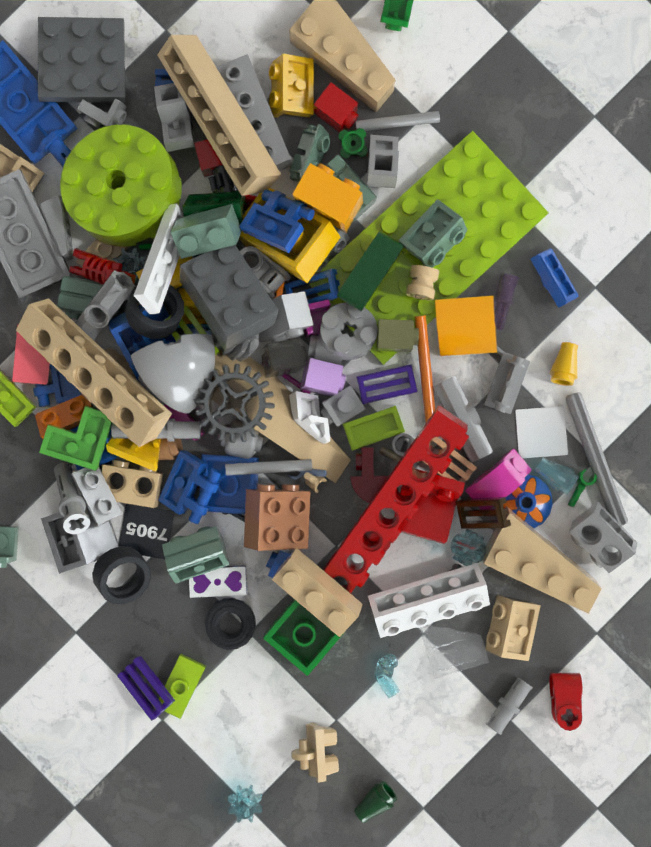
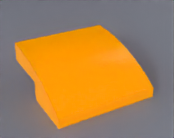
[435,296,497,356]

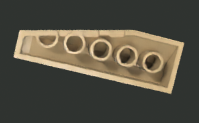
[211,350,351,483]

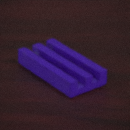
[356,364,418,404]
[117,656,175,721]

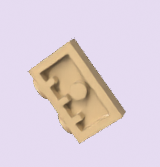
[485,595,541,661]

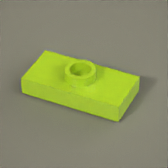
[159,654,206,719]

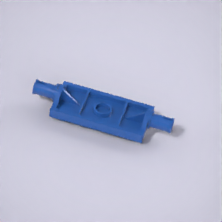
[0,40,78,168]

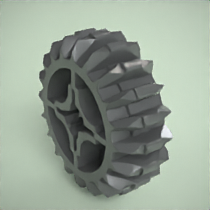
[195,364,275,443]

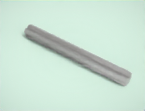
[566,392,628,526]

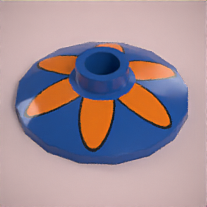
[503,474,553,528]

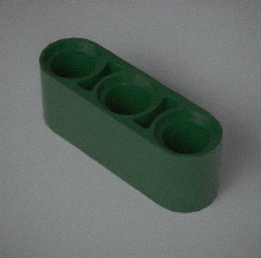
[337,231,404,312]

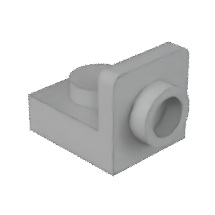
[320,385,365,427]

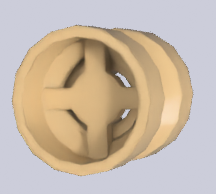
[406,265,439,300]

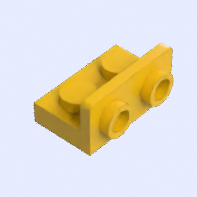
[269,53,314,118]

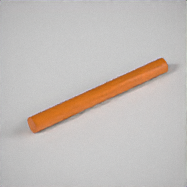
[414,315,435,422]

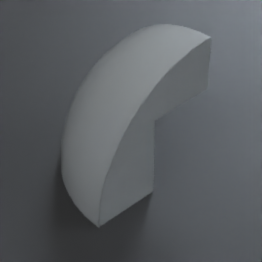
[130,334,215,414]

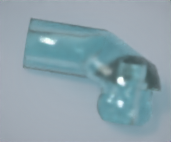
[375,654,400,698]

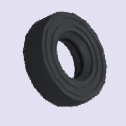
[205,598,256,650]

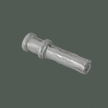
[54,462,90,534]

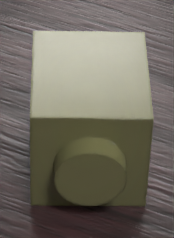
[377,319,419,352]

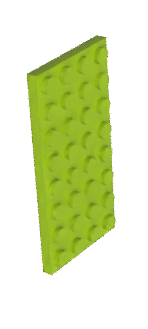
[308,131,549,365]

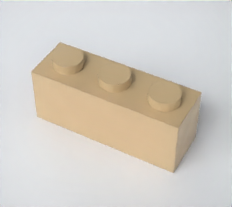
[272,548,363,637]

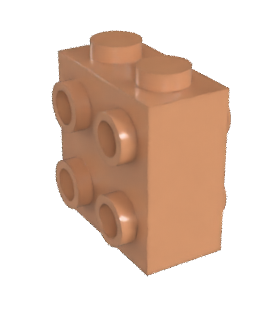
[244,484,310,551]

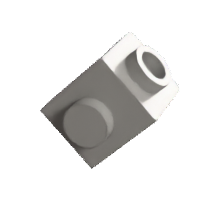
[77,99,127,128]

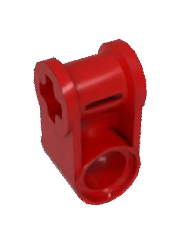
[549,673,583,731]

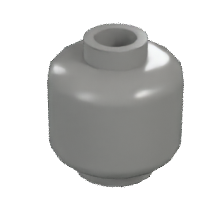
[220,419,264,459]

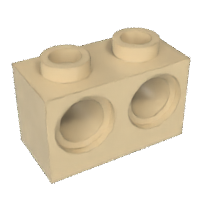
[102,460,164,508]

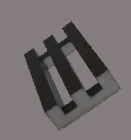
[456,497,511,529]

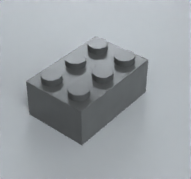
[180,245,278,351]

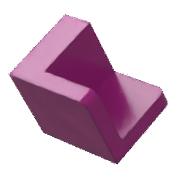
[304,300,330,338]

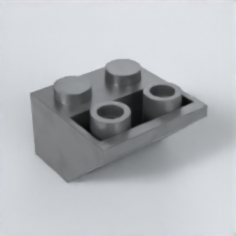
[41,505,119,574]

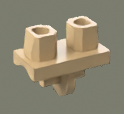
[291,723,339,783]

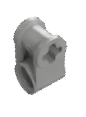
[240,246,291,299]

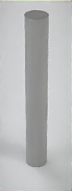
[355,111,440,131]
[225,459,312,476]

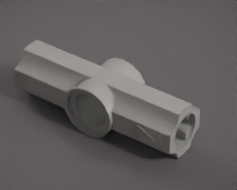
[75,270,135,340]
[433,376,493,463]

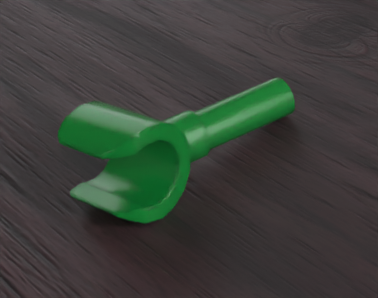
[567,469,597,508]

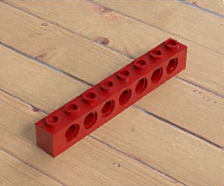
[323,405,469,596]

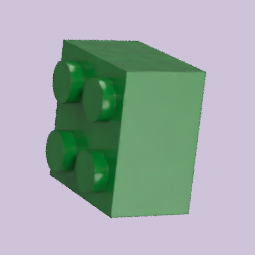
[263,599,345,676]

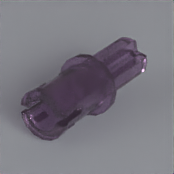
[494,273,519,330]

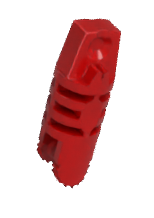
[69,248,136,285]

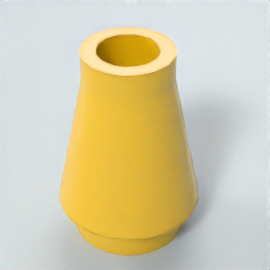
[549,342,578,386]

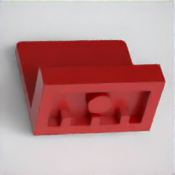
[394,469,465,544]

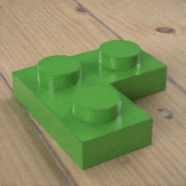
[39,406,112,471]

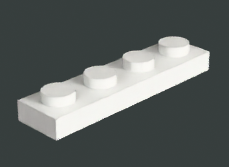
[134,203,184,314]

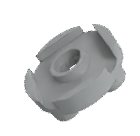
[319,303,378,360]

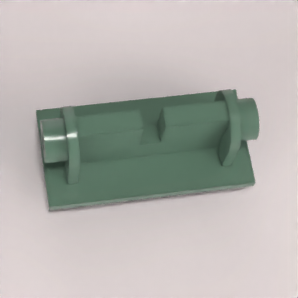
[289,124,331,182]

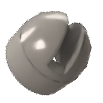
[392,433,414,456]

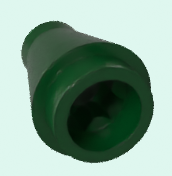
[354,781,397,823]

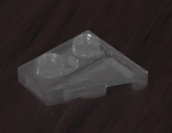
[419,624,489,679]

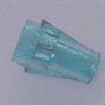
[534,457,579,495]

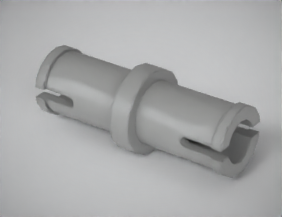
[486,677,533,735]

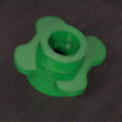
[339,128,368,158]

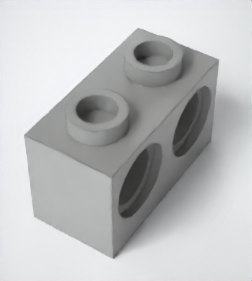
[569,502,638,573]

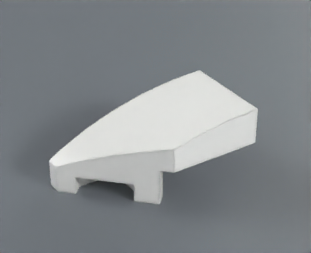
[289,391,330,444]

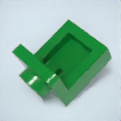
[380,0,414,31]

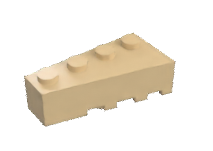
[289,0,396,112]
[481,506,602,614]

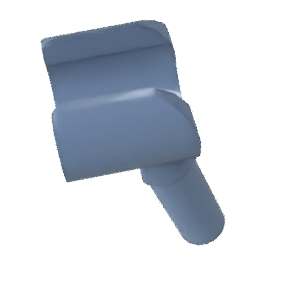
[289,469,327,479]

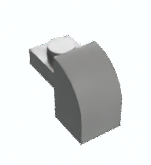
[154,83,195,152]
[367,135,399,188]

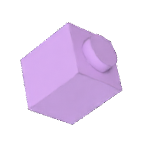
[300,358,346,397]

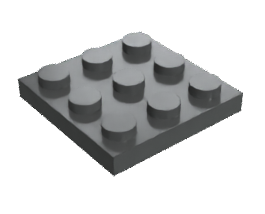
[38,17,126,102]

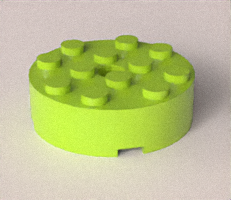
[60,125,182,247]

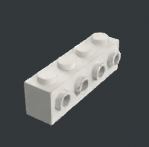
[368,563,490,638]

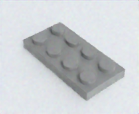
[0,169,72,298]

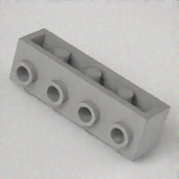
[216,54,292,171]

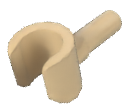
[304,472,327,493]

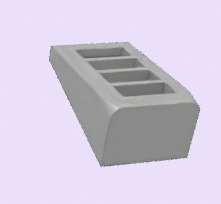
[40,196,74,261]

